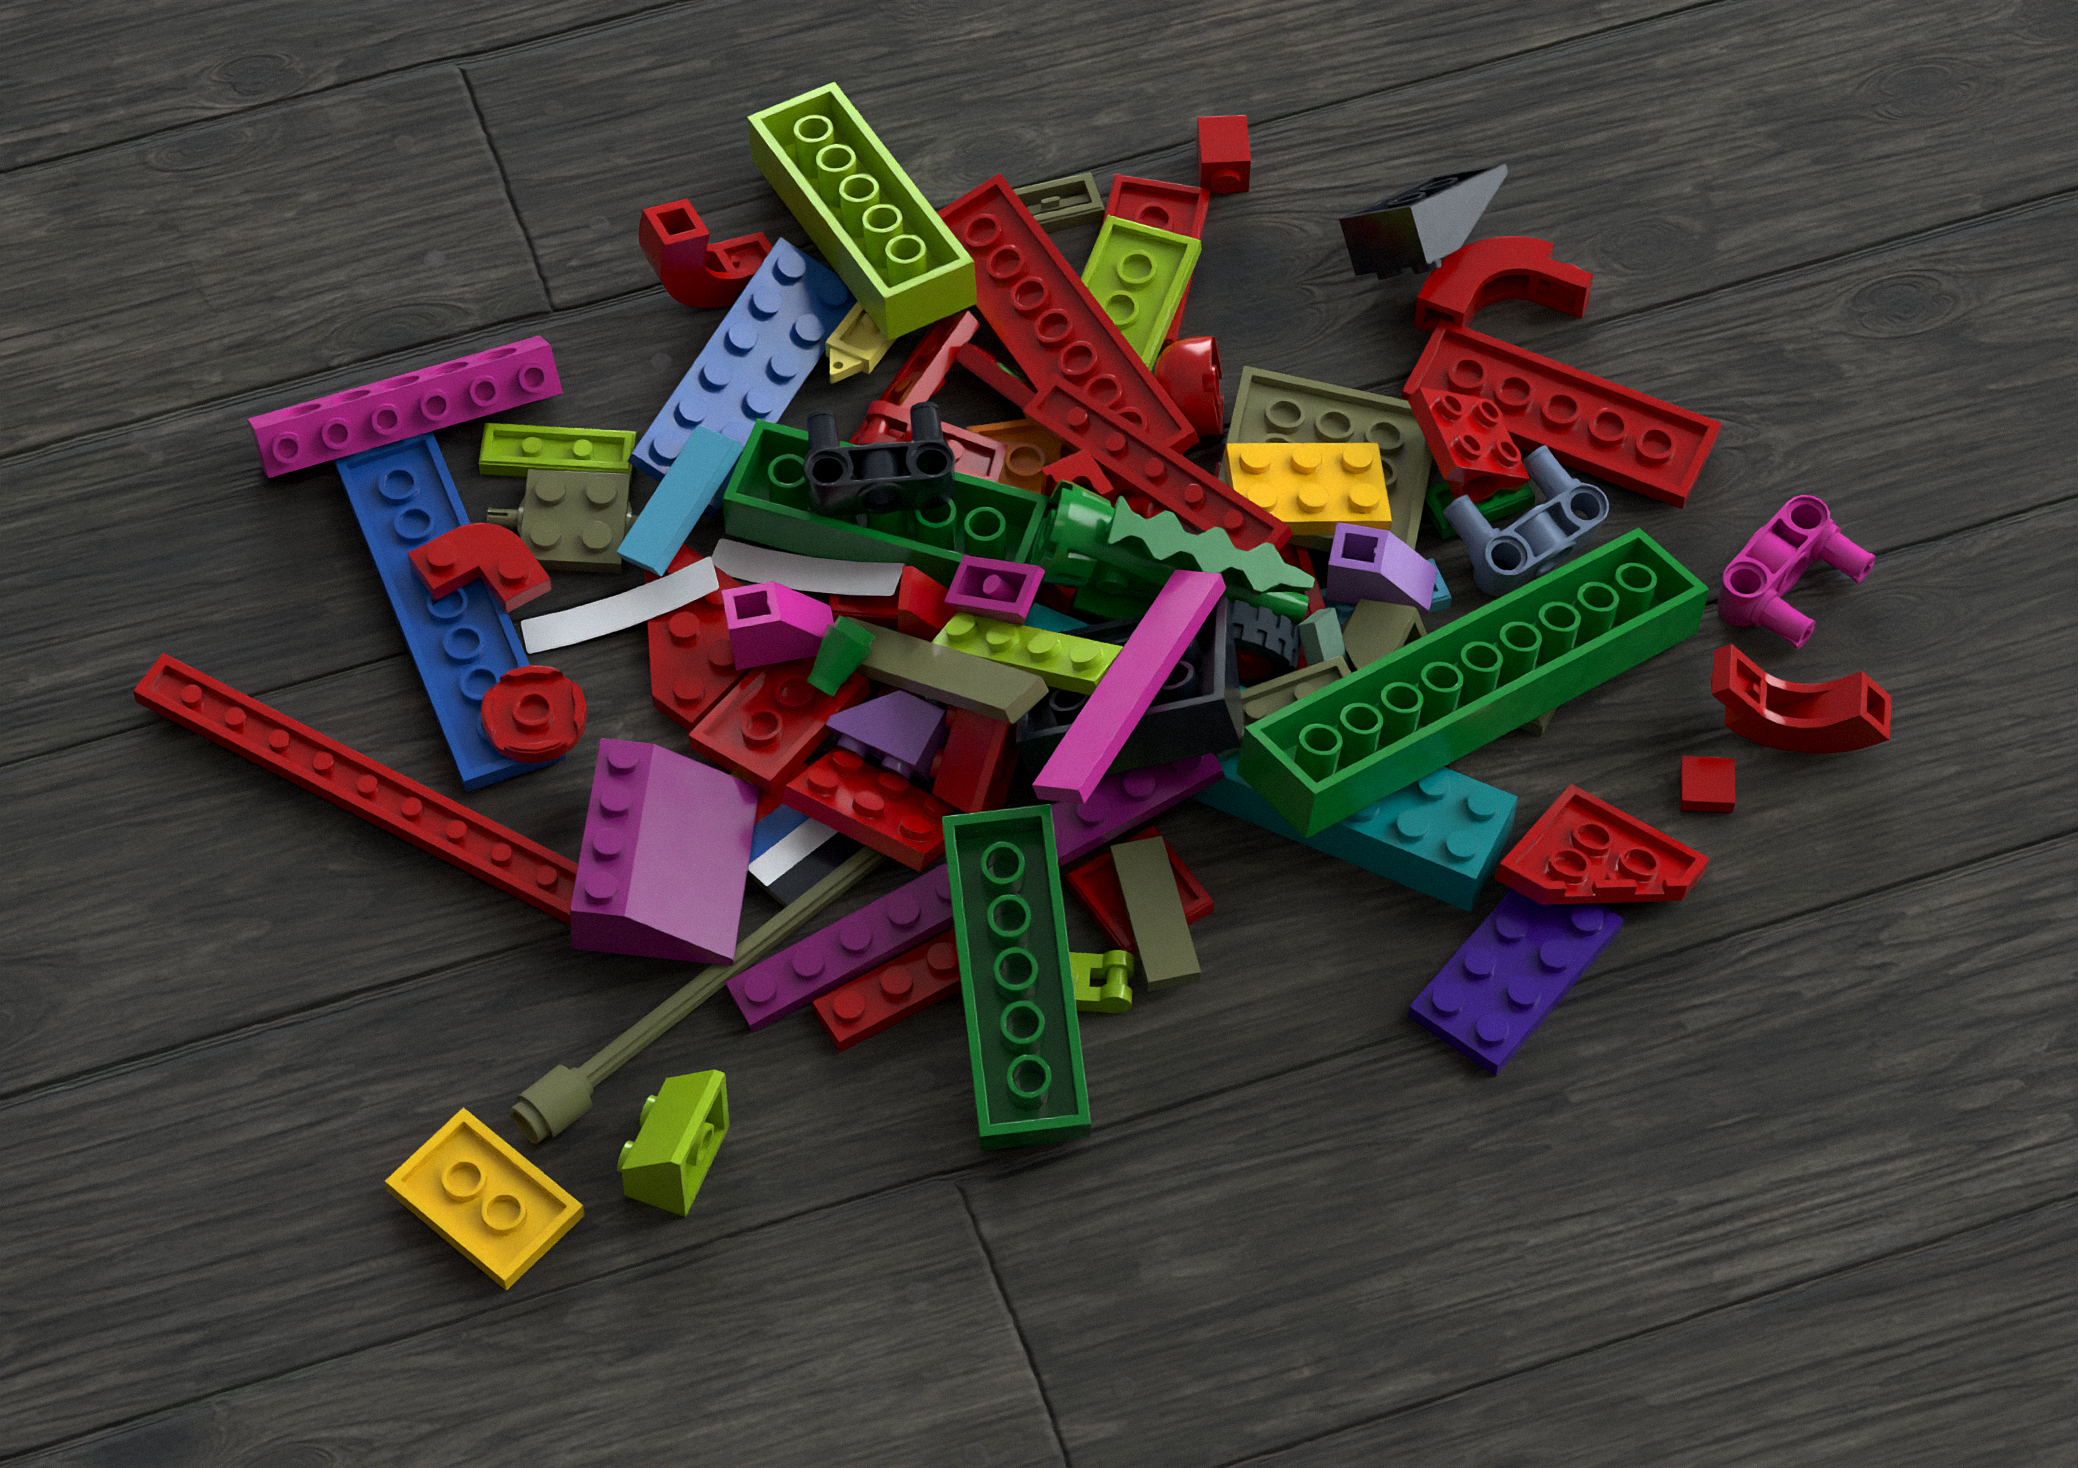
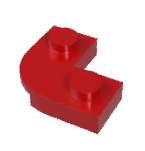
[407,523,552,613]

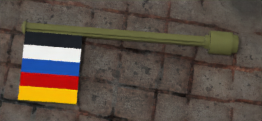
[510,762,890,1144]

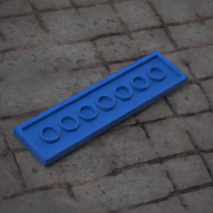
[334,431,566,792]

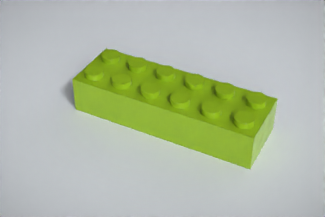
[747,82,977,341]

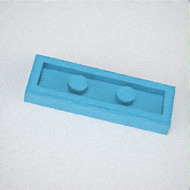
[616,425,743,577]

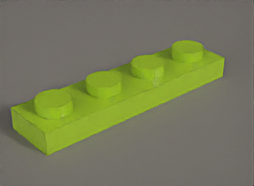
[932,612,1123,696]

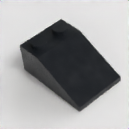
[1339,163,1508,280]

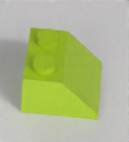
[617,1069,730,1217]

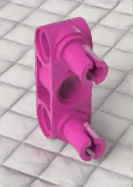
[1717,495,1876,649]

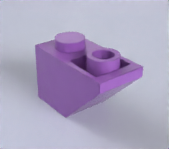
[1326,522,1437,616]
[826,690,951,782]

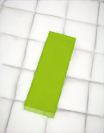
[479,423,637,483]

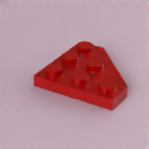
[644,543,754,732]
[1495,784,1710,905]

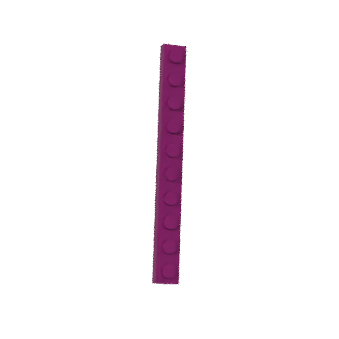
[725,753,1224,1033]

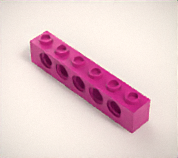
[247,335,563,478]

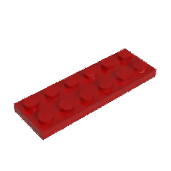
[1401,318,1722,509]

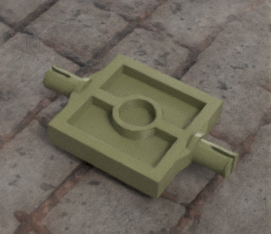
[487,469,639,574]

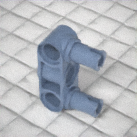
[1442,445,1609,596]

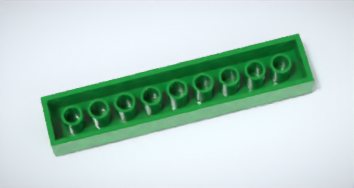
[1236,528,1709,839]

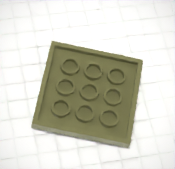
[1218,366,1433,553]

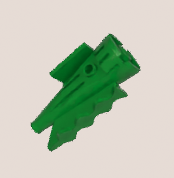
[1030,479,1315,626]

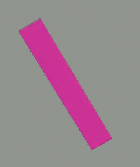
[1032,570,1226,804]

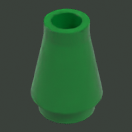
[806,615,875,697]

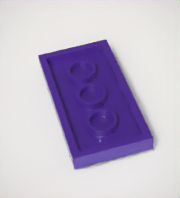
[1408,889,1624,1076]

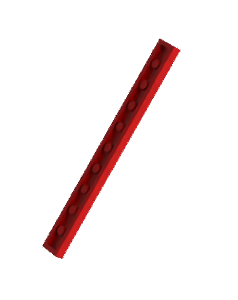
[133,653,578,925]

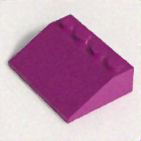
[570,738,760,966]

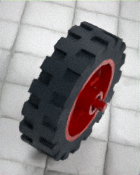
[1230,600,1302,688]

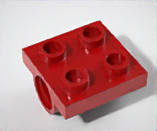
[1407,387,1530,504]

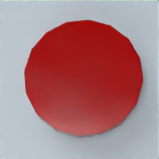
[480,665,587,764]

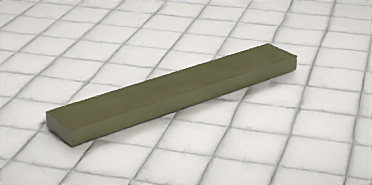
[846,616,1049,724]

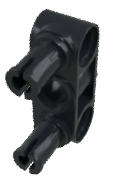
[803,401,955,517]

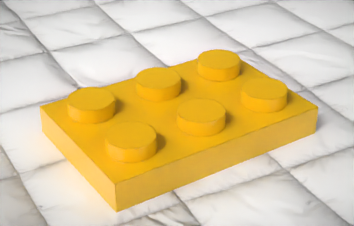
[1224,443,1392,535]
[385,1107,585,1291]

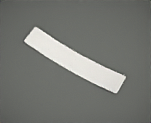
[712,538,905,596]
[521,556,719,654]

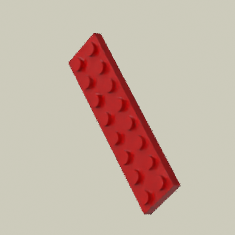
[937,173,1200,496]

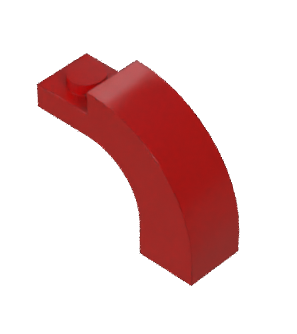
[638,198,773,308]
[1414,236,1594,334]
[1710,644,1891,754]

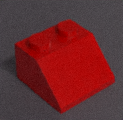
[930,705,1020,813]

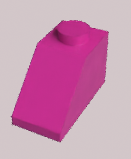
[944,555,1045,625]

